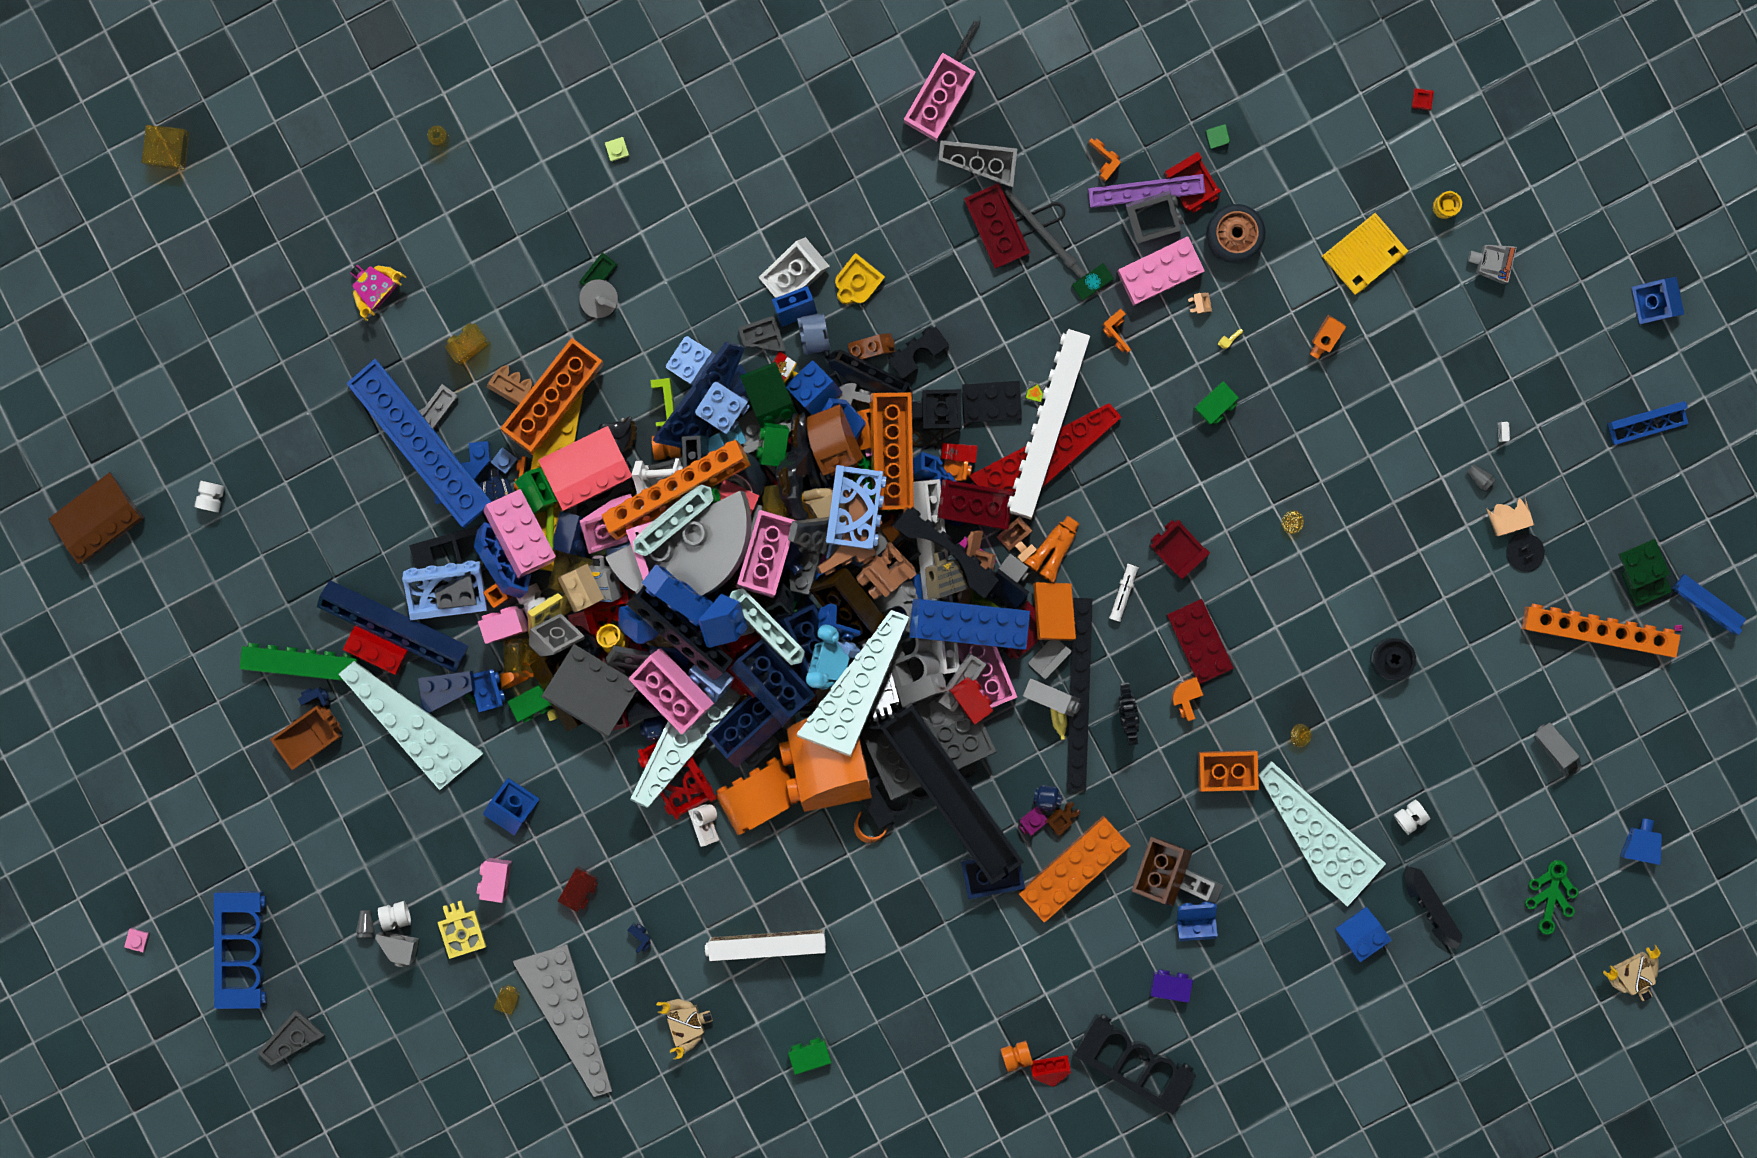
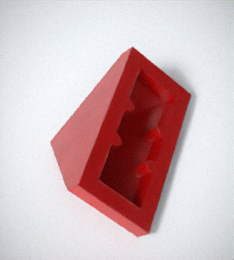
[1031,1055,1071,1087]

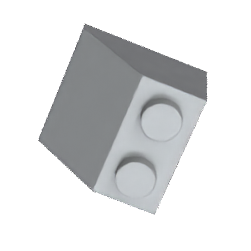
[529,614,584,656]
[375,931,419,967]

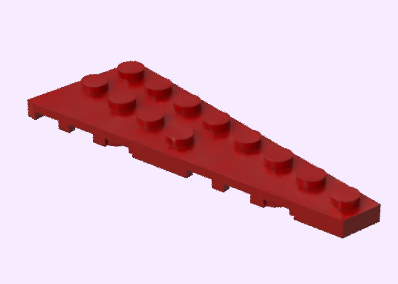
[970,403,1121,516]

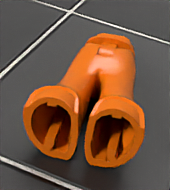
[1023,516,1080,583]

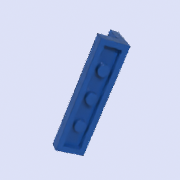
[1607,401,1689,445]
[1672,574,1746,635]

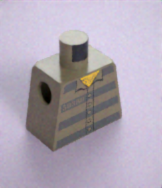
[925,551,968,599]

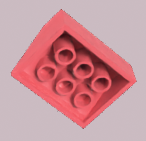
[539,426,632,512]

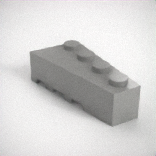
[938,141,1017,187]

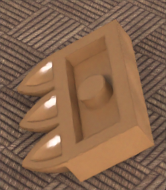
[487,365,532,406]

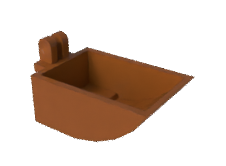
[807,404,864,476]
[270,705,343,770]

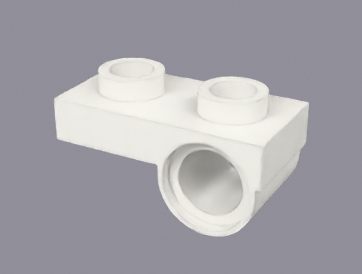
[688,804,719,847]

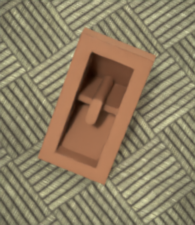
[997,516,1032,551]

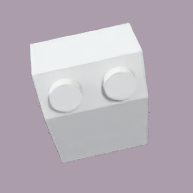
[759,237,830,298]

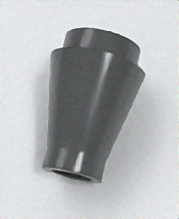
[1467,464,1496,492]
[356,910,375,938]

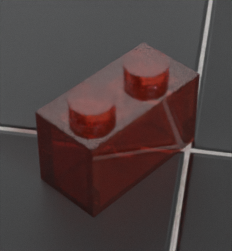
[558,866,598,912]

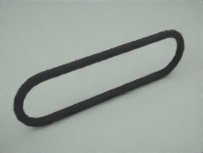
[1015,202,1065,236]

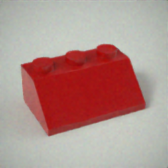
[343,626,409,675]

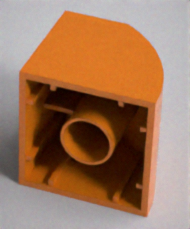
[779,717,872,812]

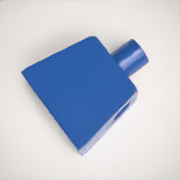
[1620,818,1662,865]

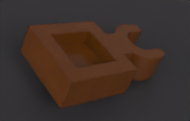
[1045,801,1081,836]

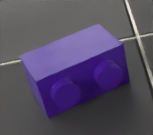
[1150,969,1193,1003]

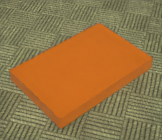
[1033,582,1076,641]

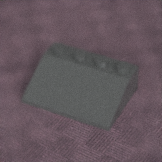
[541,644,637,738]

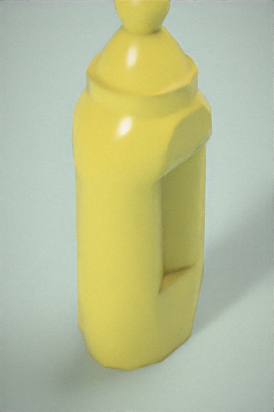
[1050,708,1068,740]

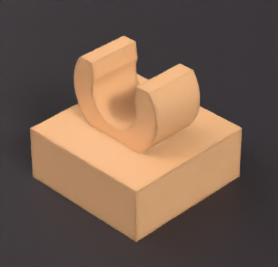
[1188,293,1212,313]
[1015,541,1037,563]

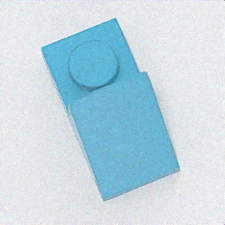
[708,424,747,452]

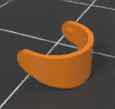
[499,670,530,690]
[854,811,888,843]

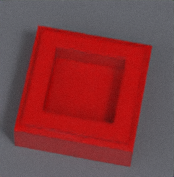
[1411,88,1434,111]

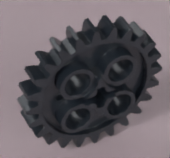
[1118,683,1140,746]

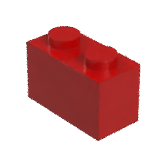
[949,677,993,724]

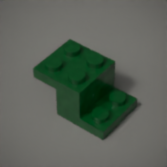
[1618,539,1672,607]

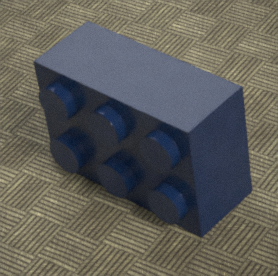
[961,849,1025,899]

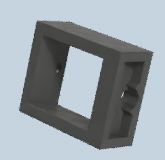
[1126,190,1184,244]

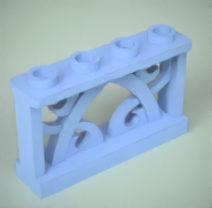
[826,465,887,550]
[402,561,487,620]

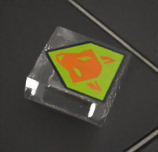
[1024,381,1047,405]

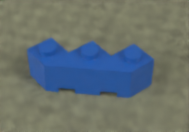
[434,441,492,504]
[913,452,963,526]
[474,522,531,599]
[641,565,714,627]

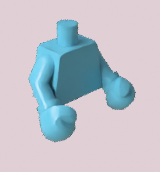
[806,625,849,690]

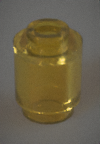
[427,126,449,147]

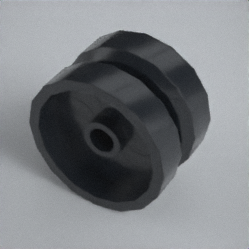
[1370,638,1416,680]

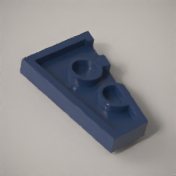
[418,671,476,714]

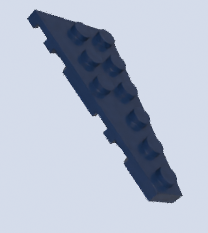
[652,342,745,448]

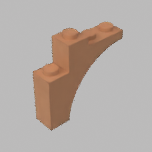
[816,483,882,575]

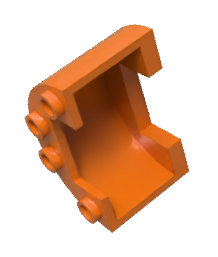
[716,757,799,835]

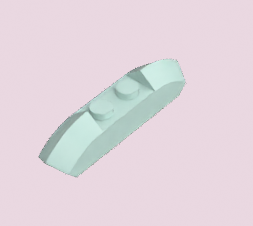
[633,485,713,556]
[730,588,805,665]

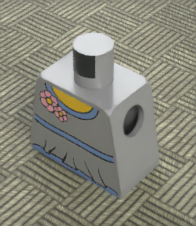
[589,555,622,602]

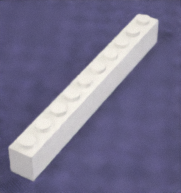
[1007,329,1090,520]
[913,479,960,674]

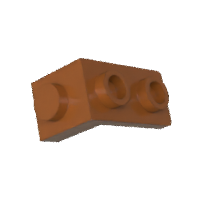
[848,333,895,360]

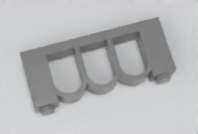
[872,581,948,707]

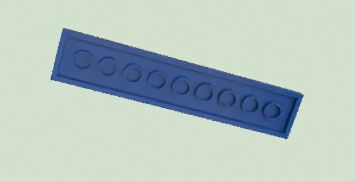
[346,359,492,528]

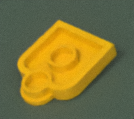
[835,253,885,305]

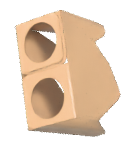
[1486,498,1534,536]

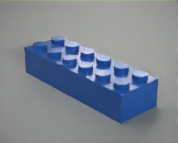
[909,599,1030,649]

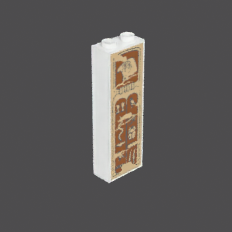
[705,929,826,961]

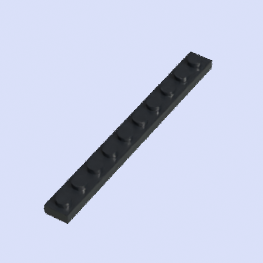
[1067,598,1093,790]

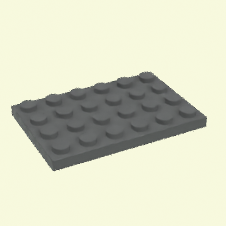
[861,694,997,801]

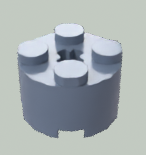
[797,313,831,355]

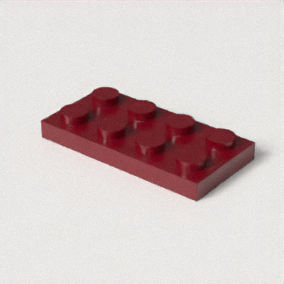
[964,183,1030,269]
[937,480,1014,530]
[1166,599,1234,684]

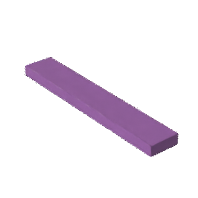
[1088,174,1205,208]

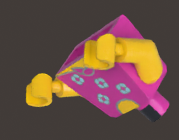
[350,265,406,321]

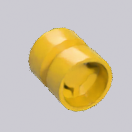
[1433,191,1462,219]
[596,624,628,654]

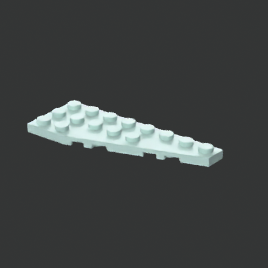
[1258,761,1386,907]

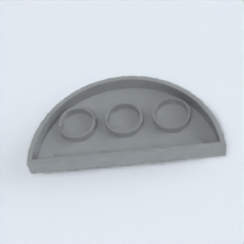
[605,491,751,596]

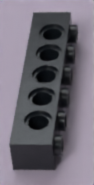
[626,585,733,681]

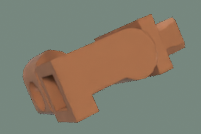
[856,542,916,599]

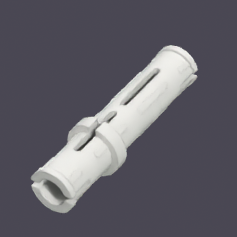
[1109,564,1139,622]

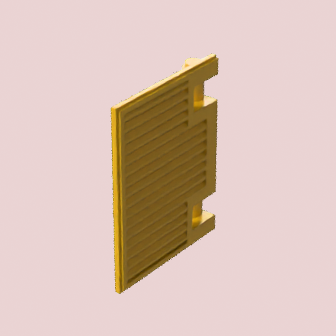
[1322,213,1409,295]

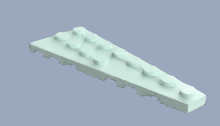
[797,610,909,757]
[339,661,483,790]
[630,688,741,808]

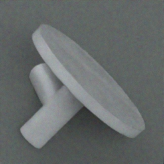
[579,279,618,318]

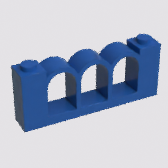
[214,891,267,1009]

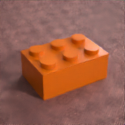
[1198,750,1259,792]

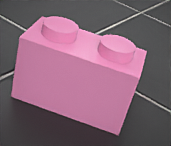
[580,494,632,554]

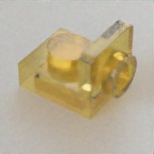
[494,985,520,1015]

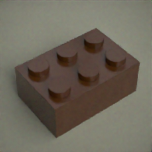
[1132,837,1193,906]

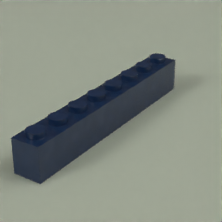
[317,580,468,673]

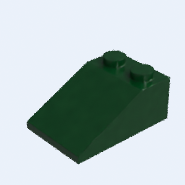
[740,362,796,428]

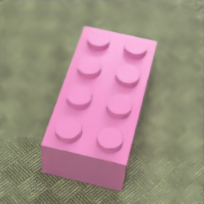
[904,53,976,142]
[1117,237,1204,306]
[483,489,556,579]
[736,510,796,598]
[478,606,528,644]
[957,643,1017,708]
[629,648,714,735]

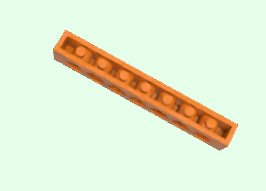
[601,439,751,540]
[1521,604,1681,658]

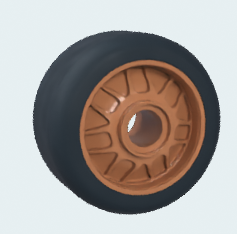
[1206,204,1266,263]

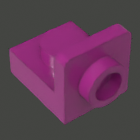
[1019,806,1047,836]

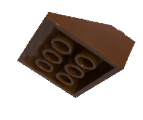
[48,472,145,564]

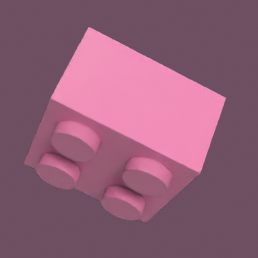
[477,858,512,903]

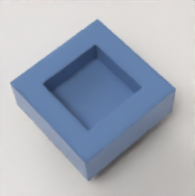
[491,447,518,474]

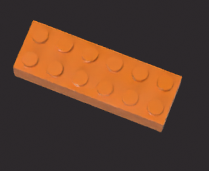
[500,338,604,455]
[870,393,914,510]
[1018,816,1130,923]

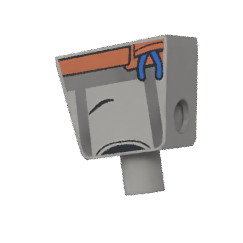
[1468,245,1517,284]

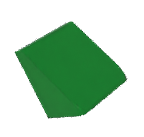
[1206,124,1230,149]

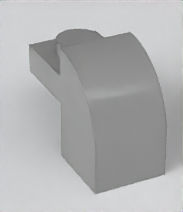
[836,383,871,405]

